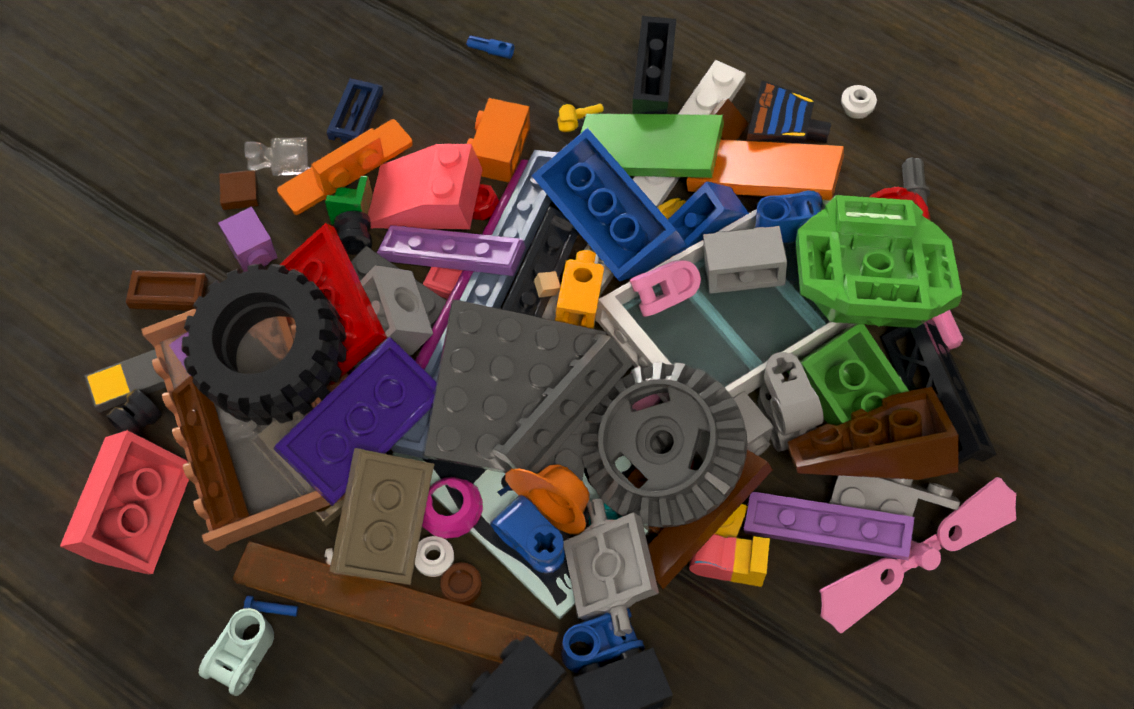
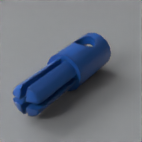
[467,35,514,59]

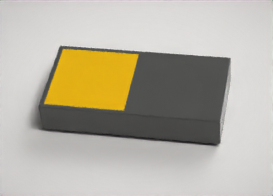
[85,349,166,413]

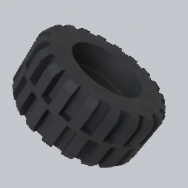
[182,264,347,425]

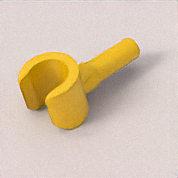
[557,104,603,132]

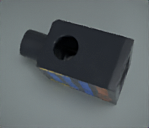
[747,81,831,144]

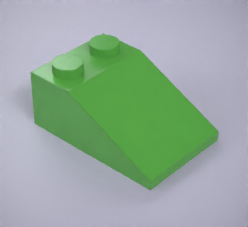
[787,324,909,426]

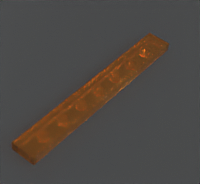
[233,541,558,663]

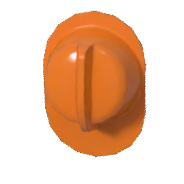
[505,464,590,534]

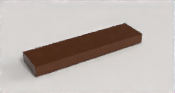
[172,375,249,530]
[648,450,773,589]

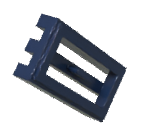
[327,78,384,143]

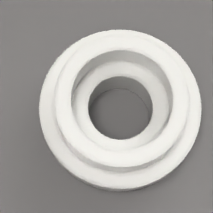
[841,85,877,119]
[415,536,454,577]

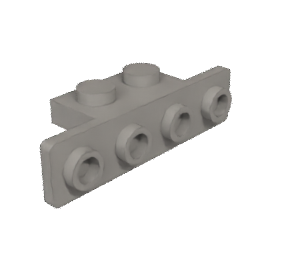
[829,476,960,517]

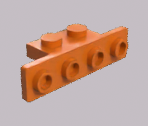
[277,119,413,215]

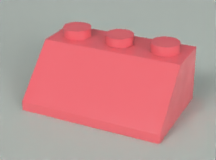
[60,430,189,575]

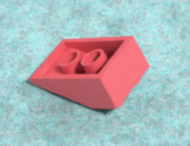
[368,144,483,229]

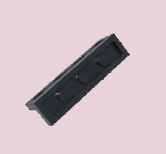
[502,207,579,318]
[882,319,997,465]

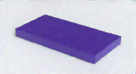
[274,337,436,506]

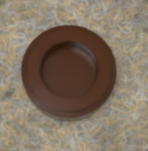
[440,563,482,606]

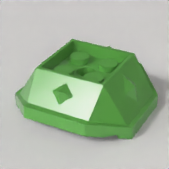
[796,195,962,328]

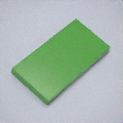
[581,114,724,178]

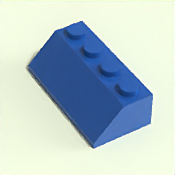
[531,128,686,282]

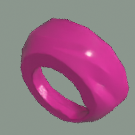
[422,477,483,538]

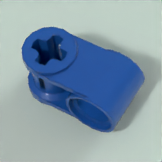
[755,191,823,243]
[490,495,565,573]
[561,608,645,673]

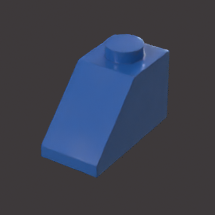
[668,181,749,256]

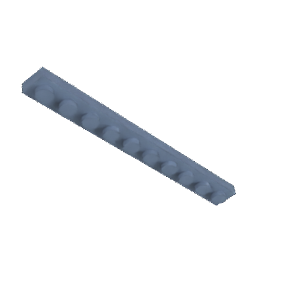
[391,150,557,460]

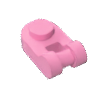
[630,260,701,317]

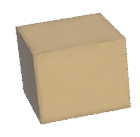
[534,271,561,298]

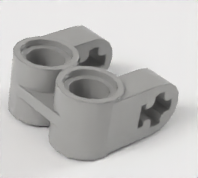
[757,352,823,452]

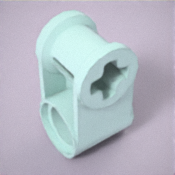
[199,608,274,696]

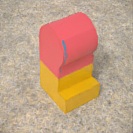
[689,534,770,587]

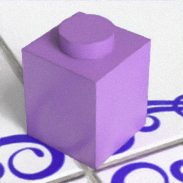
[219,207,278,272]

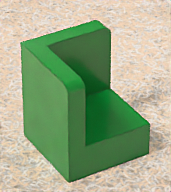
[325,175,373,225]

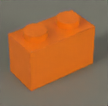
[467,98,530,183]

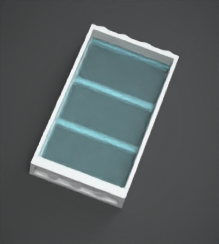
[595,200,855,403]

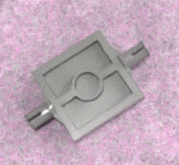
[564,499,659,636]

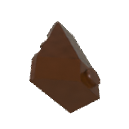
[787,387,958,480]

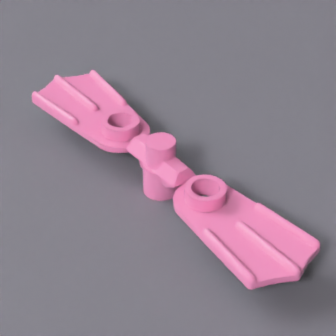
[820,477,1016,633]

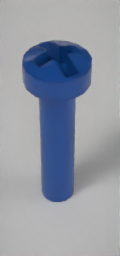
[243,595,298,617]

